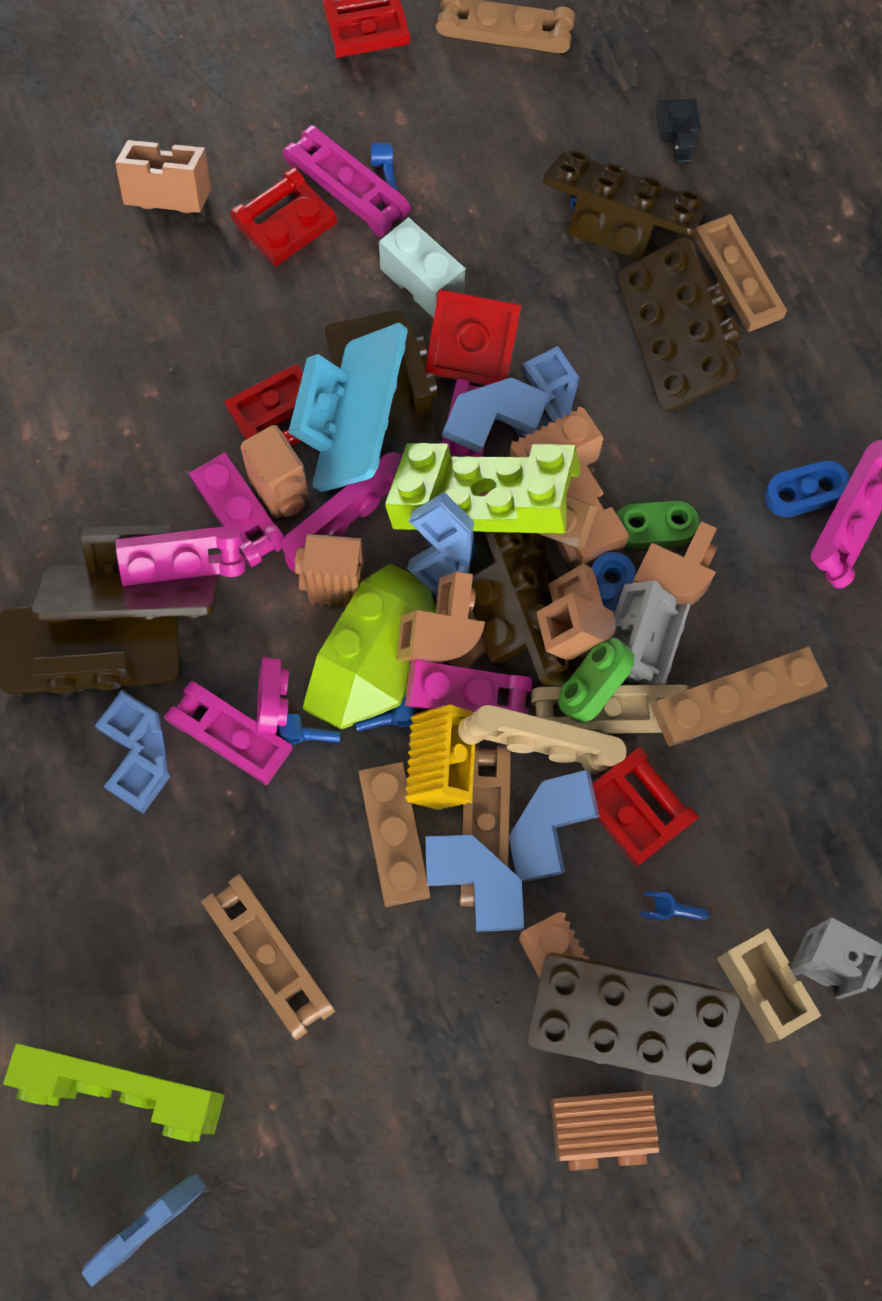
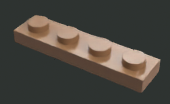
[651,646,828,747]

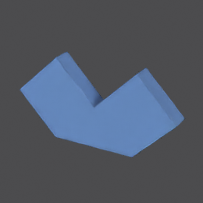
[512,346,579,439]
[441,377,550,453]
[407,492,474,596]
[95,690,170,814]
[509,770,600,883]
[425,835,524,932]
[81,1173,207,1287]

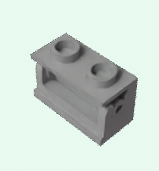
[612,580,690,685]
[790,918,882,999]

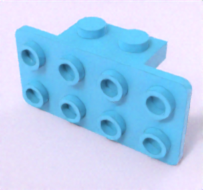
[288,323,408,492]

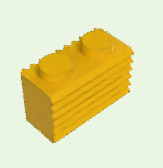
[405,704,476,810]

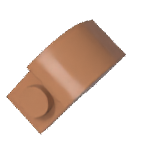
[633,521,718,605]
[536,564,616,660]
[396,571,485,663]

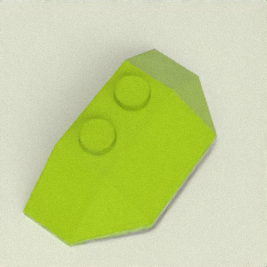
[302,564,436,730]

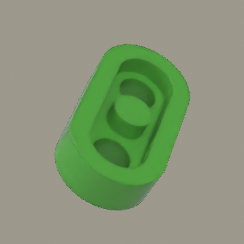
[617,501,699,550]
[559,638,634,723]

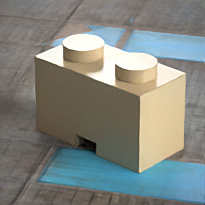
[717,928,822,1043]

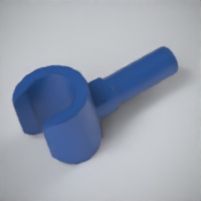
[371,142,398,192]
[355,696,417,732]
[277,714,341,745]
[640,891,709,921]

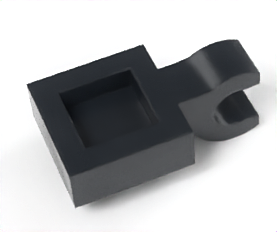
[656,99,701,164]

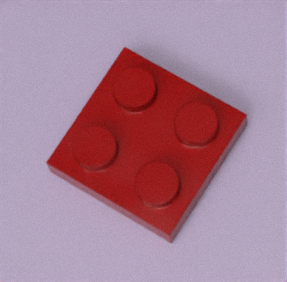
[425,289,522,385]

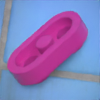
[256,657,289,734]

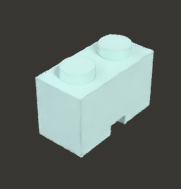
[379,217,466,318]

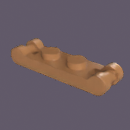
[436,0,575,53]
[460,744,511,907]
[201,874,336,1041]

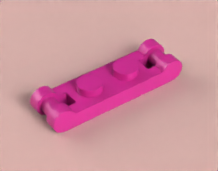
[282,125,411,237]
[810,440,882,589]
[282,452,402,572]

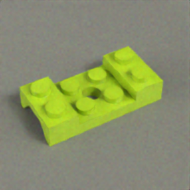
[385,443,580,534]
[3,1043,225,1142]

